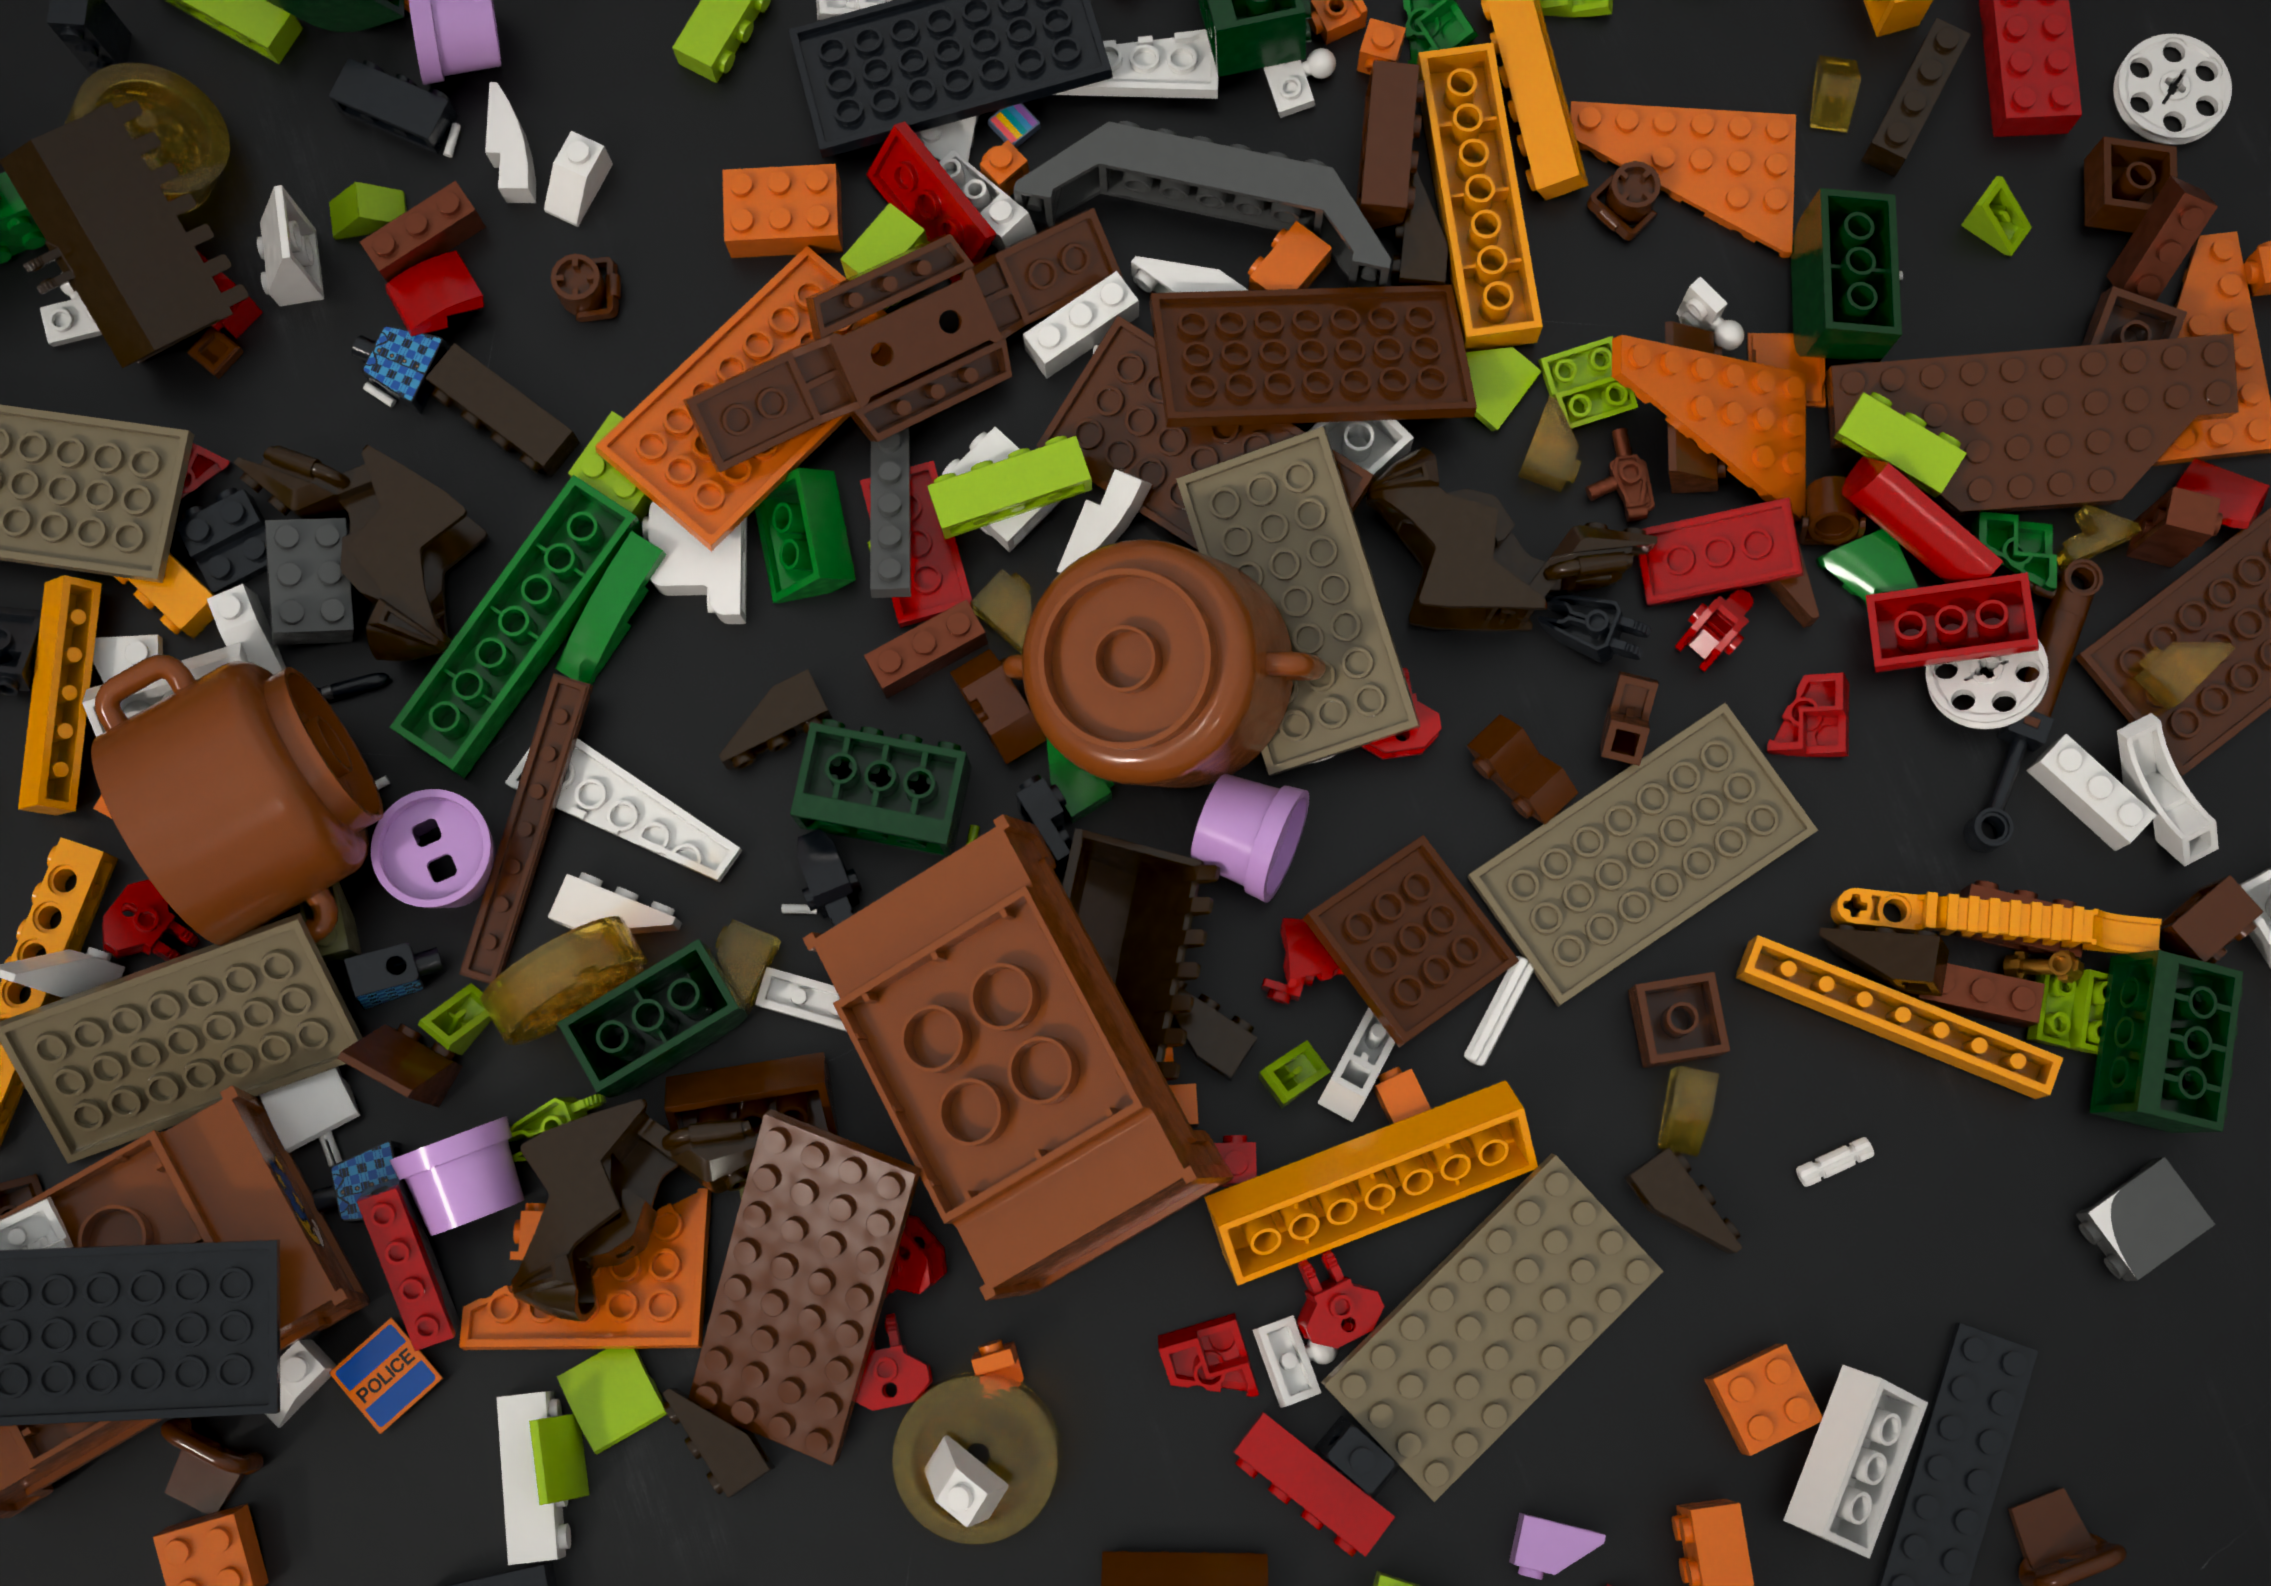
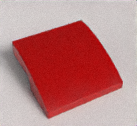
[385,250,484,336]

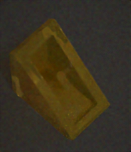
[1809,55,1861,133]

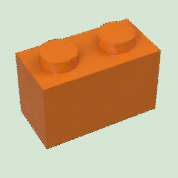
[1248,221,1332,290]

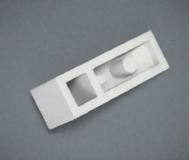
[207,584,286,675]
[0,947,125,998]
[1318,1007,1395,1122]

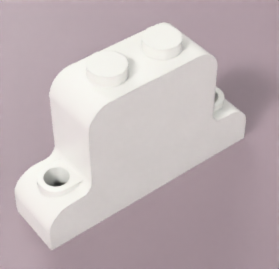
[642,502,747,624]

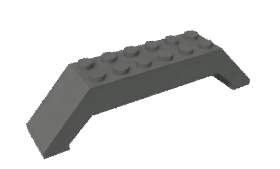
[1013,121,1392,288]

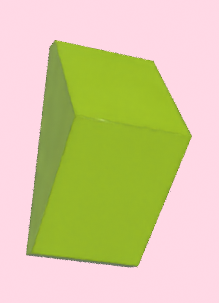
[1961,176,2032,256]
[329,181,407,240]
[418,983,501,1056]
[1258,1040,1331,1109]

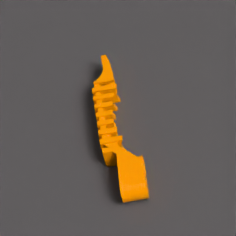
[1830,888,2162,954]

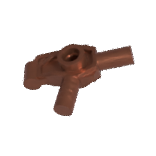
[1585,428,1655,522]

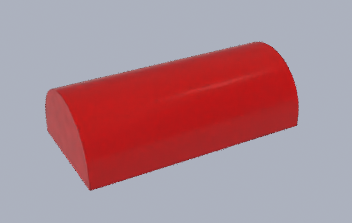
[1842,456,2003,584]
[1866,572,2039,673]

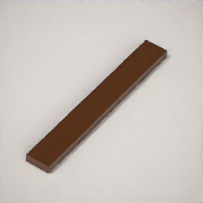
[459,673,594,986]

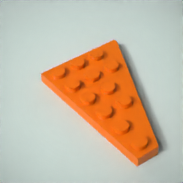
[1569,101,1796,258]
[2152,231,2271,466]
[1612,335,1806,522]
[459,1188,712,1350]

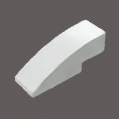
[485,82,536,203]
[1057,469,1152,573]

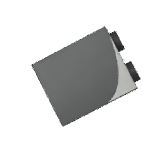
[2076,1157,2215,1281]

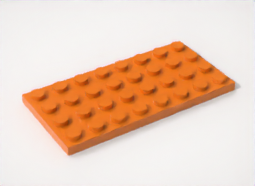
[595,246,892,552]

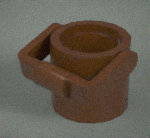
[1587,161,1661,241]
[550,253,621,322]
[1798,476,1866,546]

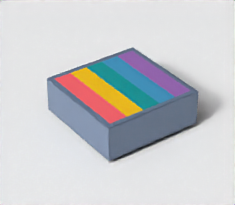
[988,103,1041,148]

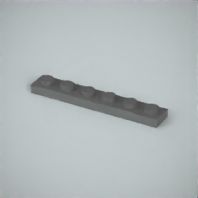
[870,427,911,598]

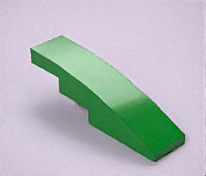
[555,531,667,685]

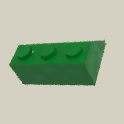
[755,468,856,604]

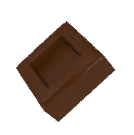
[187,326,244,379]

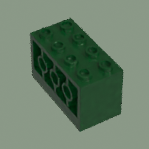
[1198,0,1312,77]
[790,719,972,857]
[2090,950,2243,1133]

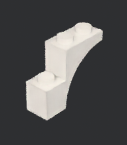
[2117,713,2219,867]

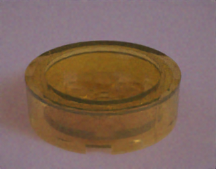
[64,63,230,216]
[480,916,648,1045]
[892,1371,1060,1544]

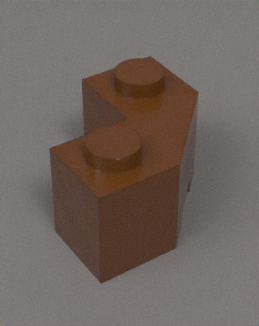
[950,649,1046,764]
[1467,714,1578,824]

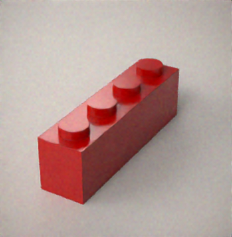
[1233,1412,1395,1557]

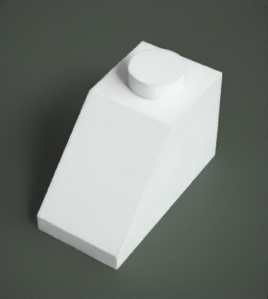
[544,131,613,227]
[265,1340,337,1428]
[924,1435,1010,1528]

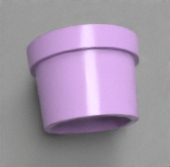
[409,0,502,85]
[1191,773,1309,903]
[371,789,497,908]
[389,1116,525,1236]

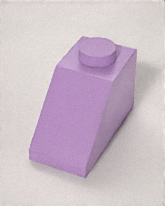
[1509,1513,1606,1580]

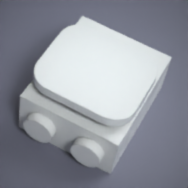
[942,426,1062,552]

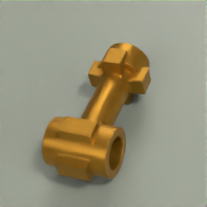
[2003,950,2084,983]

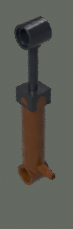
[1963,559,2103,853]

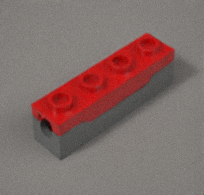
[357,1177,461,1351]

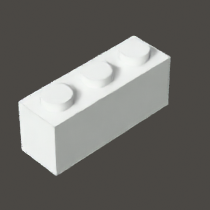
[1023,271,1139,379]
[2026,734,2157,851]

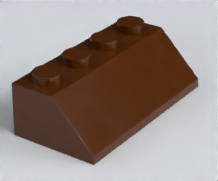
[1356,60,1425,230]
[1665,321,1726,494]
[664,1052,839,1136]
[1101,1551,1268,1586]

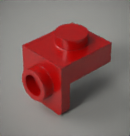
[1261,975,1315,1005]

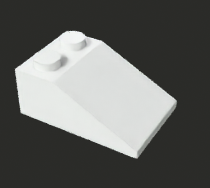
[257,185,324,306]

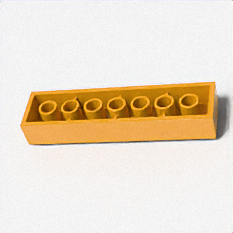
[1417,42,1543,352]
[1204,1080,1538,1286]

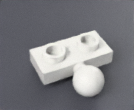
[1263,48,1336,118]
[40,272,102,347]
[1676,277,1744,351]
[1252,1315,1339,1408]

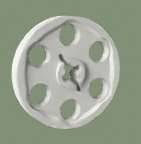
[2113,34,2232,145]
[1925,639,2049,729]

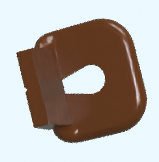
[161,1418,263,1515]
[2008,1487,2127,1586]

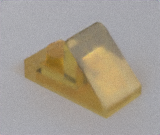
[2057,505,2142,571]

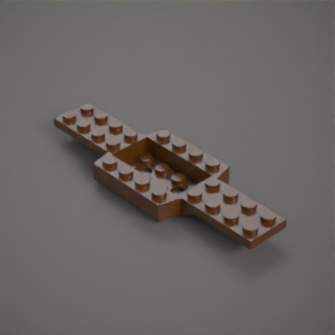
[683,208,1123,472]

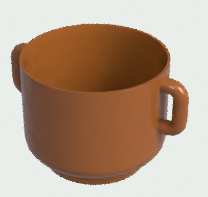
[1002,539,1325,788]
[91,655,384,946]

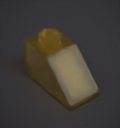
[1518,396,1582,492]
[971,569,1033,654]
[2134,642,2235,711]
[715,919,781,1014]
[1657,1066,1719,1157]

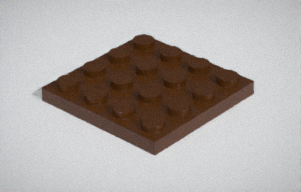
[1303,835,1519,1048]

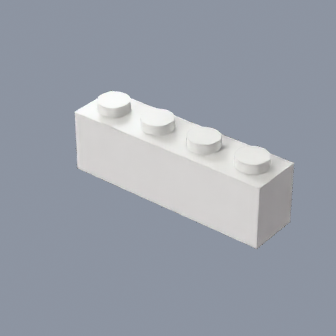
[496,1391,571,1565]

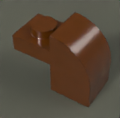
[1600,671,1659,766]

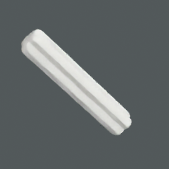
[1464,956,1534,1066]

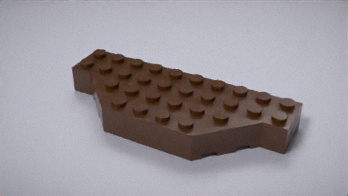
[1826,334,2239,516]

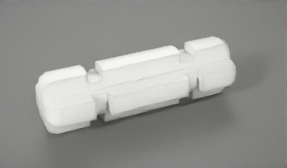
[1796,1137,1874,1187]

